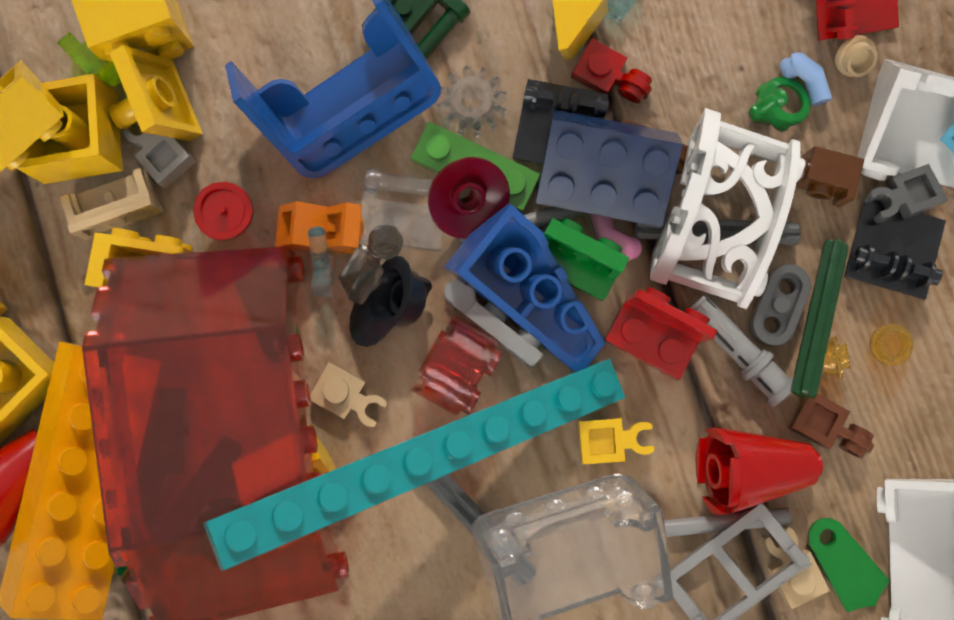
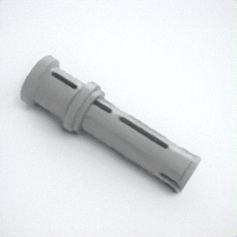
[690,293,793,407]

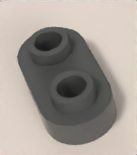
[749,264,811,346]

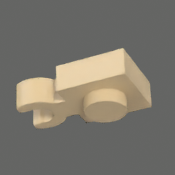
[308,362,389,427]
[761,526,830,610]

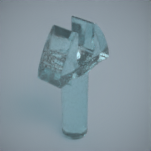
[308,226,334,297]

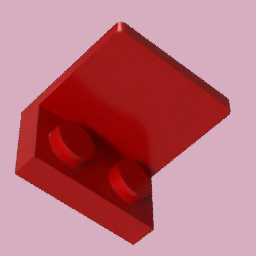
[604,287,718,380]

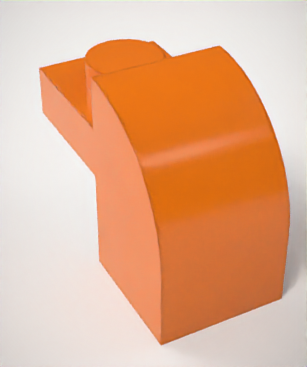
[275,201,364,254]

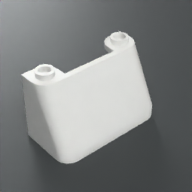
[857,59,954,188]
[877,479,954,620]

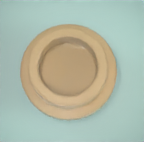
[835,35,878,77]

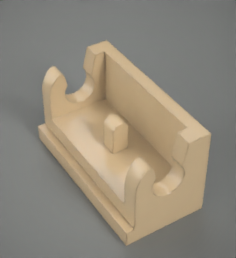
[60,168,164,240]

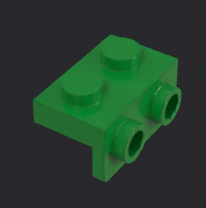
[544,218,630,301]

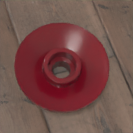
[427,157,510,239]

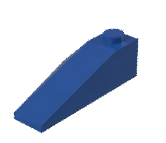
[444,204,606,372]

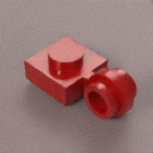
[571,38,652,103]

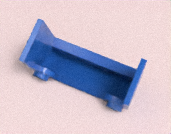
[225,0,441,178]

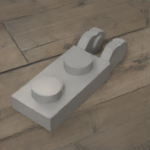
[444,279,543,369]

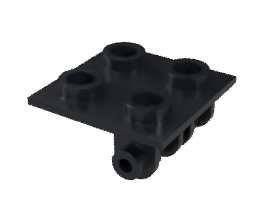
[512,79,609,165]
[844,200,946,300]

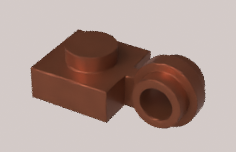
[789,393,875,459]

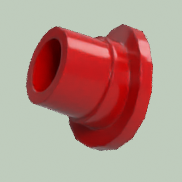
[193,181,254,241]

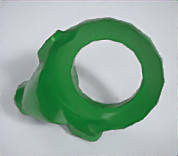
[748,77,811,132]

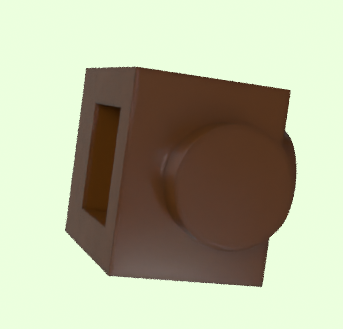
[795,146,865,207]

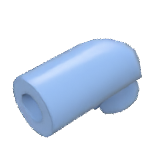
[780,52,832,106]

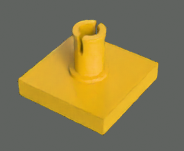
[109,45,203,141]

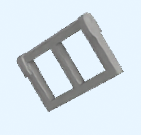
[659,503,812,620]

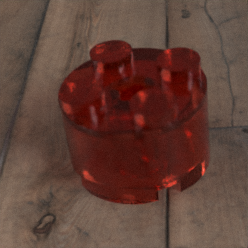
[410,315,502,416]

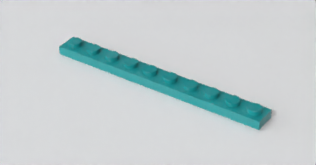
[203,359,626,570]

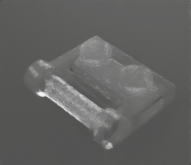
[360,167,443,252]

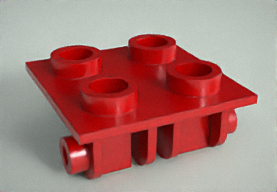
[816,0,899,41]

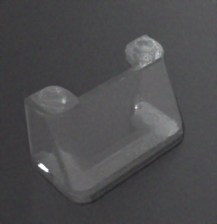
[472,474,673,620]

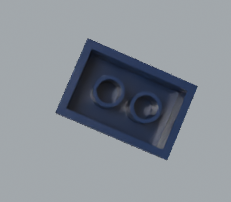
[536,110,683,227]

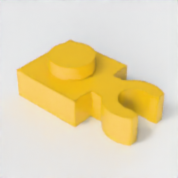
[578,418,654,464]

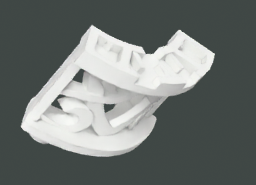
[650,108,805,309]

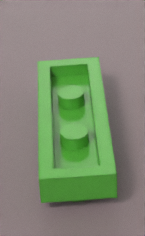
[411,121,541,213]

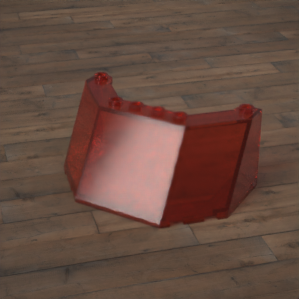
[82,246,349,620]

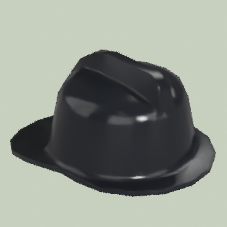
[349,255,432,347]

